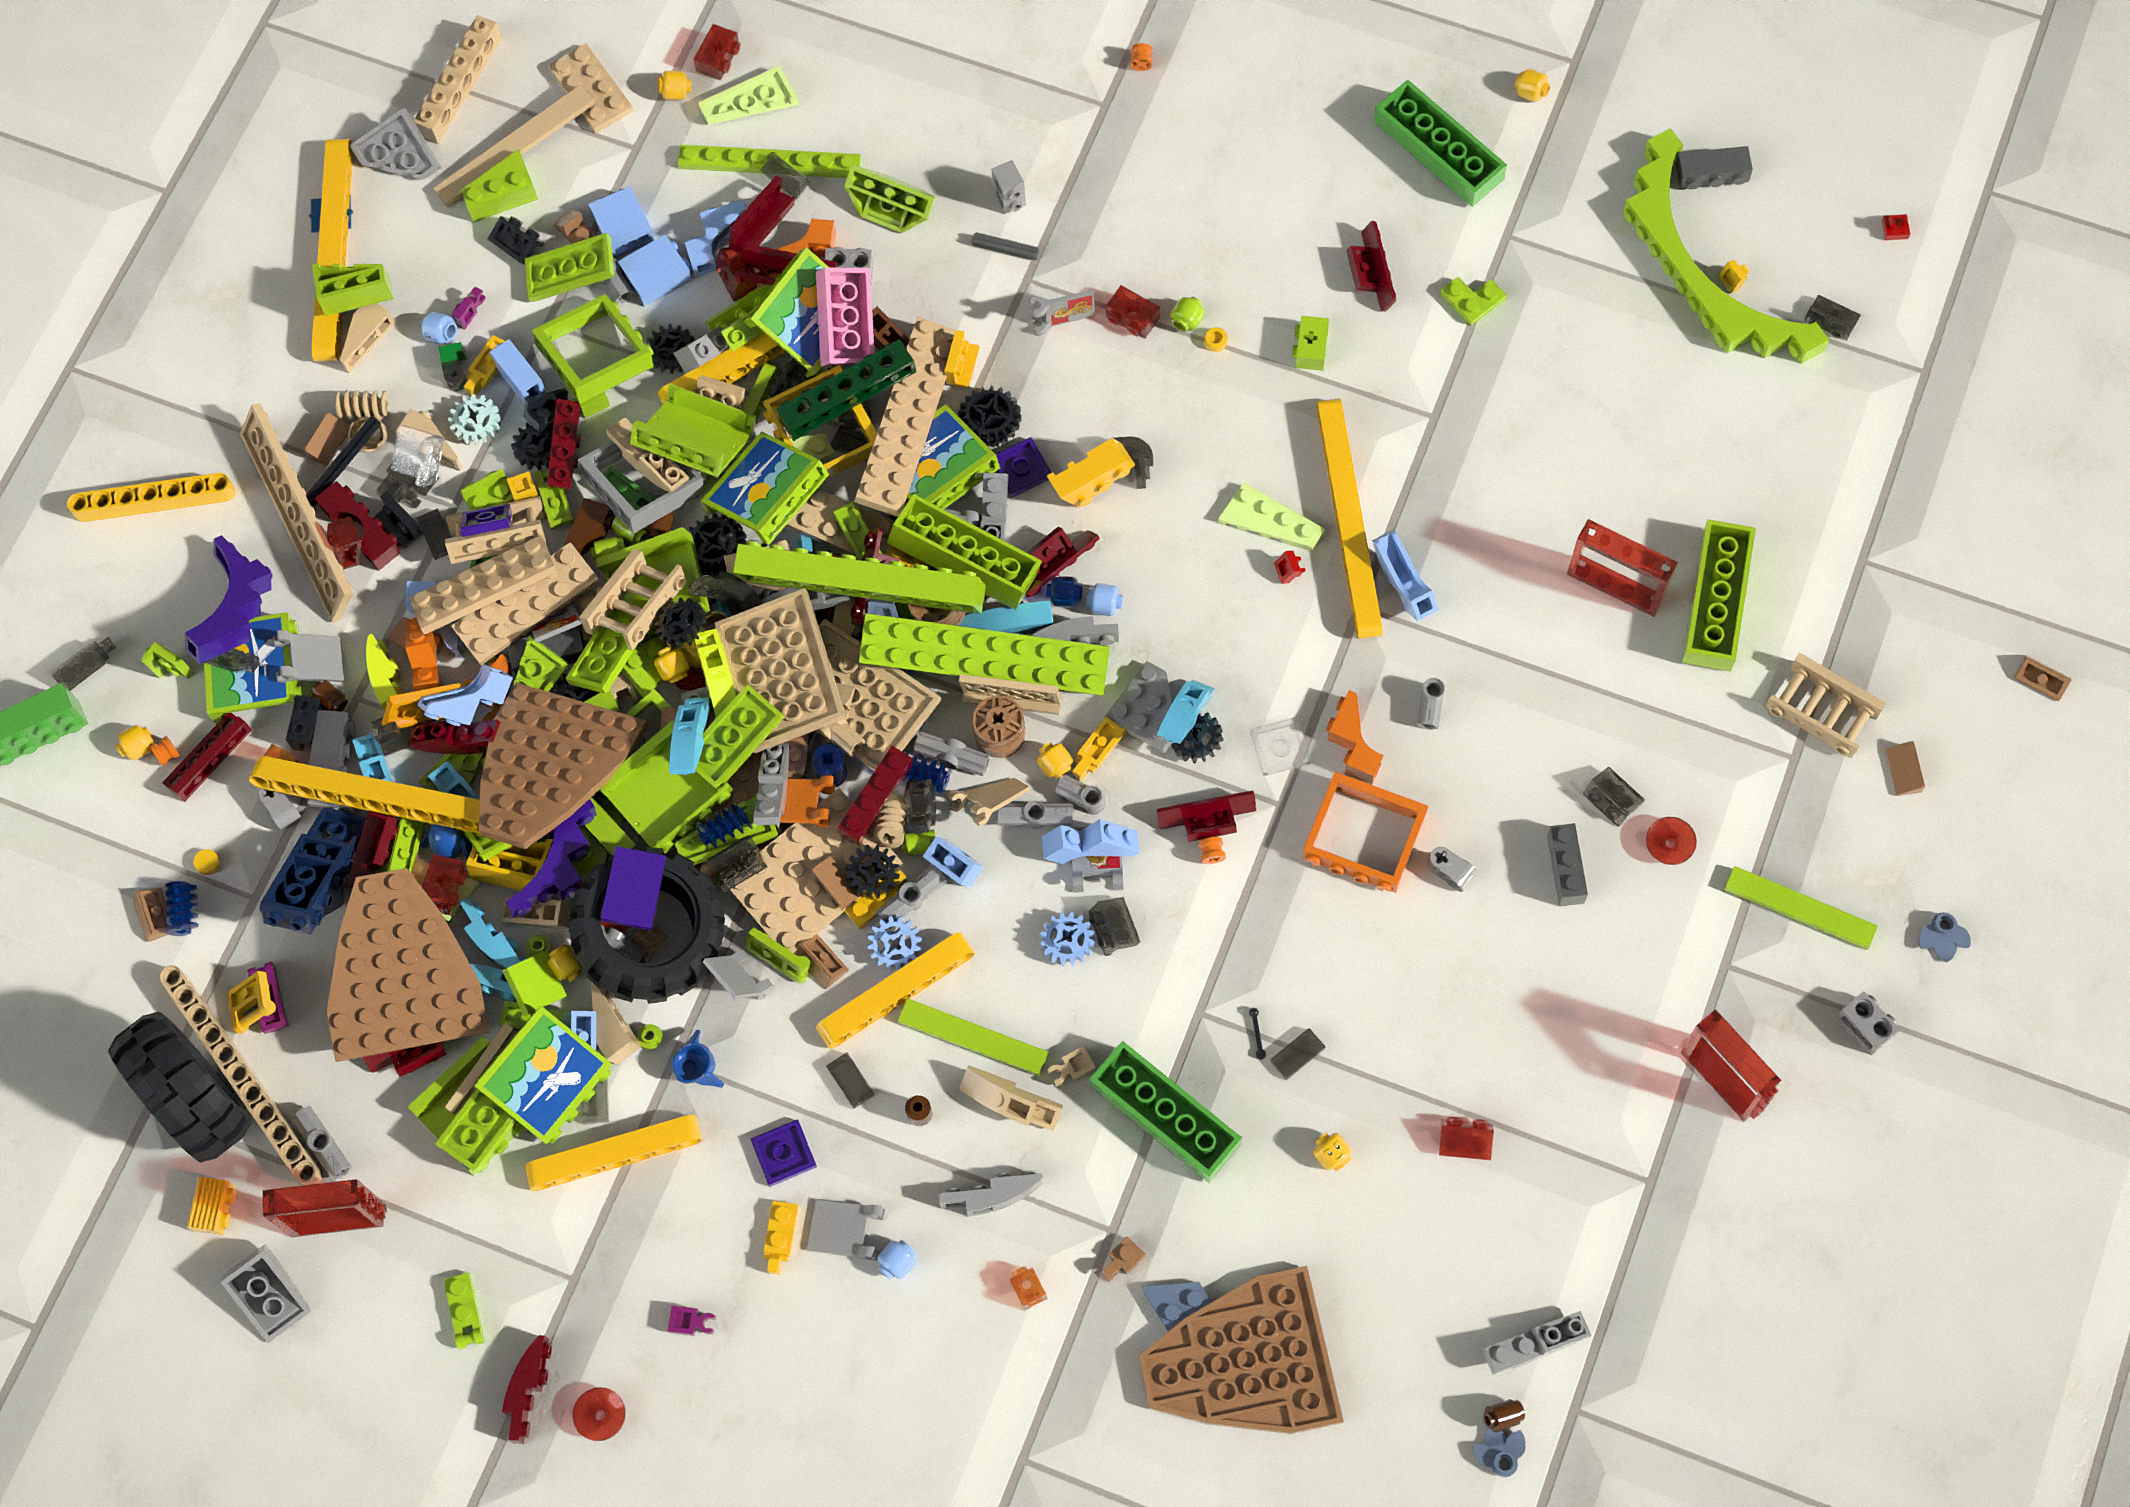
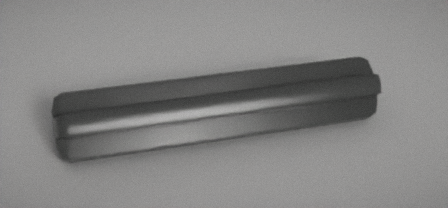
[972,232,1039,260]

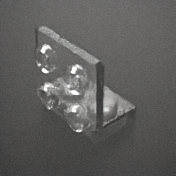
[391,425,444,487]

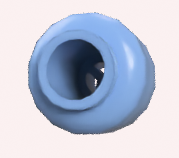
[421,312,457,344]
[1087,583,1123,616]
[877,1240,916,1279]

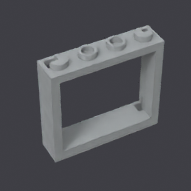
[578,421,705,533]

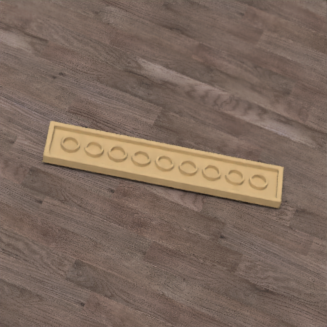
[854,317,955,517]
[240,404,353,622]

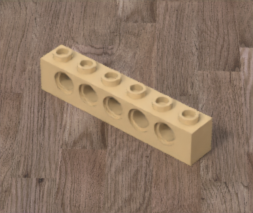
[413,15,502,144]

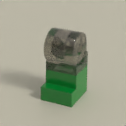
[438,342,468,391]

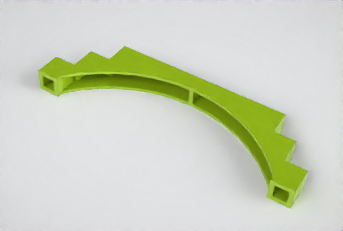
[1623,128,1829,364]

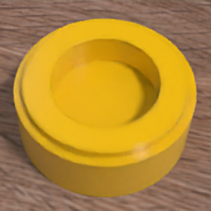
[1204,327,1227,352]
[193,849,220,875]

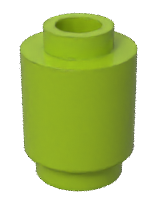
[611,516,648,545]
[591,536,626,561]
[902,828,936,856]

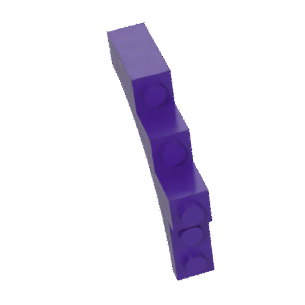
[185,535,273,664]
[506,799,597,918]

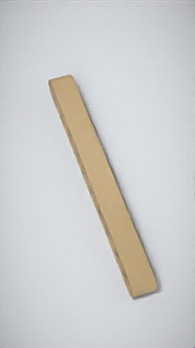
[160,965,323,1188]

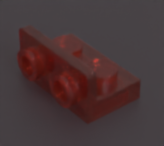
[1439,1117,1494,1160]

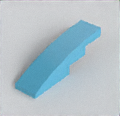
[958,600,1054,634]
[352,732,399,826]

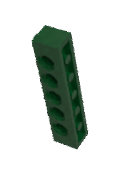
[776,339,917,441]

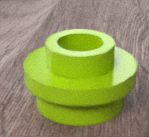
[526,935,552,957]
[637,1024,663,1050]

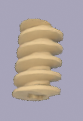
[336,390,389,421]
[873,793,908,848]

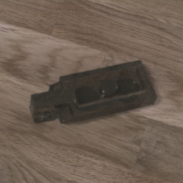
[50,637,116,691]
[205,648,260,673]

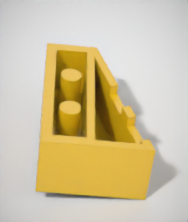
[1047,438,1135,508]
[466,839,553,891]

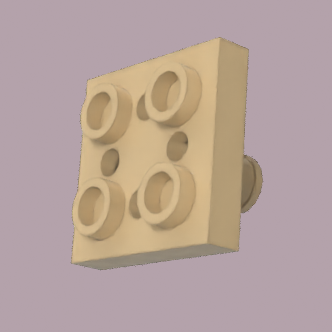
[696,375,745,410]

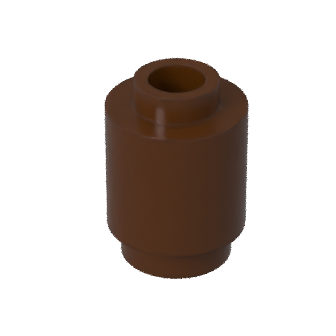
[645,511,675,539]
[311,680,348,712]
[905,1095,933,1126]
[1483,1399,1525,1432]

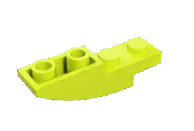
[694,628,736,718]
[366,633,403,710]

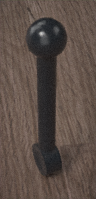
[1249,1008,1266,1060]

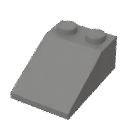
[220,1244,311,1343]

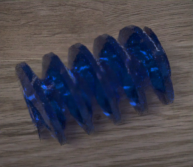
[812,744,847,788]
[902,750,952,794]
[696,803,753,852]
[165,881,199,936]

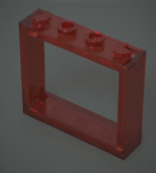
[1567,519,1678,617]
[1680,1009,1782,1122]
[262,1179,387,1238]

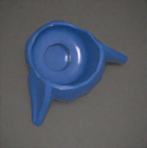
[420,824,472,860]
[671,1030,724,1088]

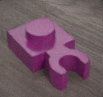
[452,286,486,330]
[667,1306,716,1336]

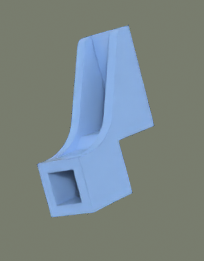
[685,200,746,277]
[1372,530,1438,621]
[405,581,467,658]
[417,664,513,726]
[1042,819,1139,864]

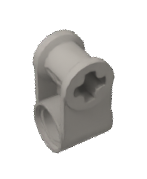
[258,788,301,830]
[1428,847,1477,892]

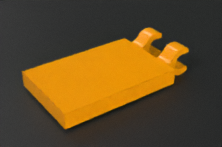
[382,679,473,731]

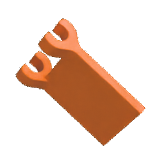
[780,775,836,828]

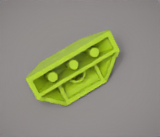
[844,165,935,233]

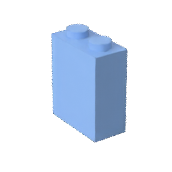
[589,186,655,258]
[617,235,692,307]
[490,339,546,406]

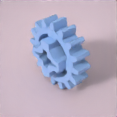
[1040,912,1095,967]
[867,915,922,970]

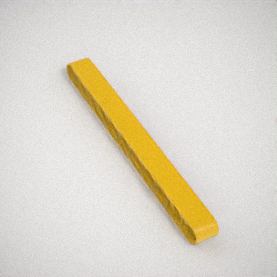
[311,138,353,362]
[1316,398,1383,639]
[248,756,480,833]

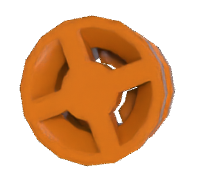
[1130,43,1153,71]
[150,735,180,766]
[1198,837,1226,864]

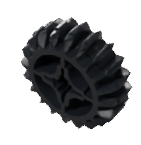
[958,385,1022,447]
[689,513,747,577]

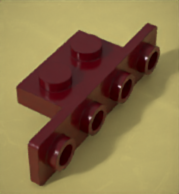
[1346,221,1396,312]
[547,399,581,490]
[1025,526,1100,598]
[850,528,900,625]
[1156,790,1256,842]
[346,811,398,888]
[362,1042,446,1077]

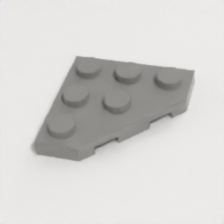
[349,108,442,180]
[1104,661,1173,754]

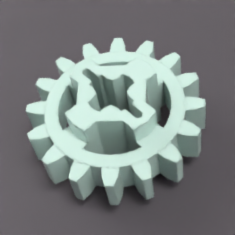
[448,394,501,445]

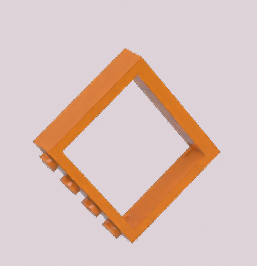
[1302,771,1429,893]

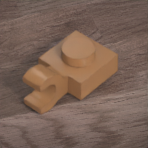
[1101,1236,1146,1282]

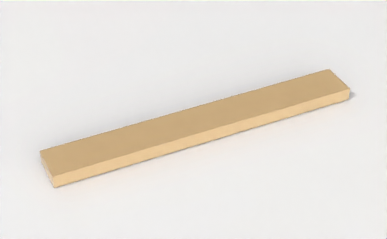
[433,84,595,208]

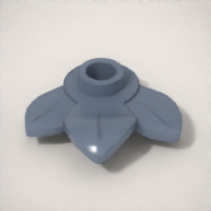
[1919,912,1971,963]
[1473,1428,1526,1478]

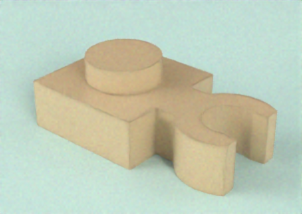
[1048,1046,1096,1086]

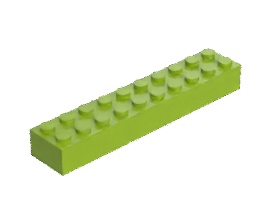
[733,541,986,614]
[858,613,1110,695]

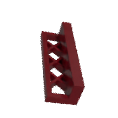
[728,176,795,255]
[739,243,837,286]
[162,713,252,802]

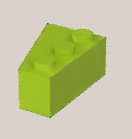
[461,149,538,222]
[312,263,394,316]

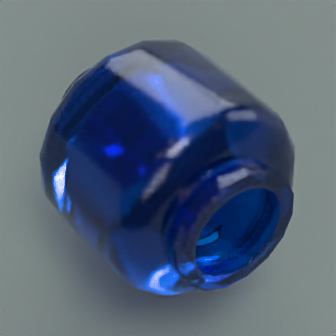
[1046,576,1083,608]

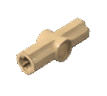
[818,719,866,757]

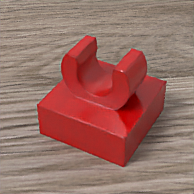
[1882,214,1910,241]
[1274,550,1306,584]

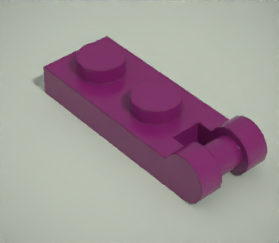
[247,961,289,1034]

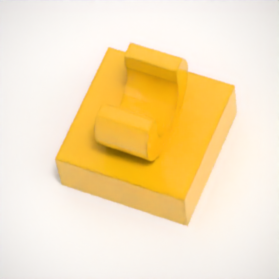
[1717,259,1750,294]
[507,471,538,501]

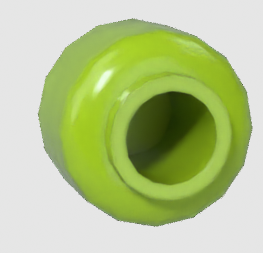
[1170,297,1205,332]

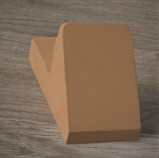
[553,210,598,244]

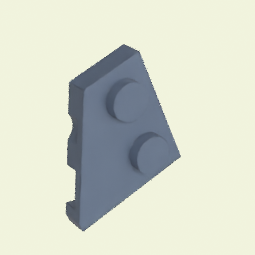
[1142,1282,1212,1332]

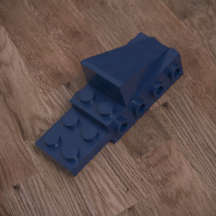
[259,807,366,935]

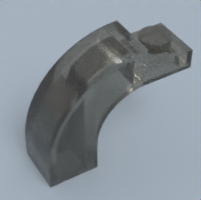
[689,571,762,616]

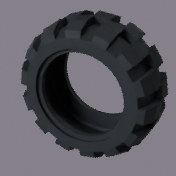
[569,847,725,1004]
[108,1011,251,1163]

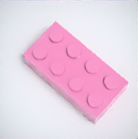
[816,268,874,367]

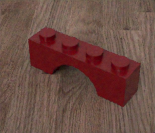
[314,481,401,571]
[837,746,913,847]

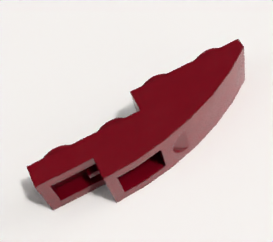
[408,719,501,755]
[502,1335,552,1444]

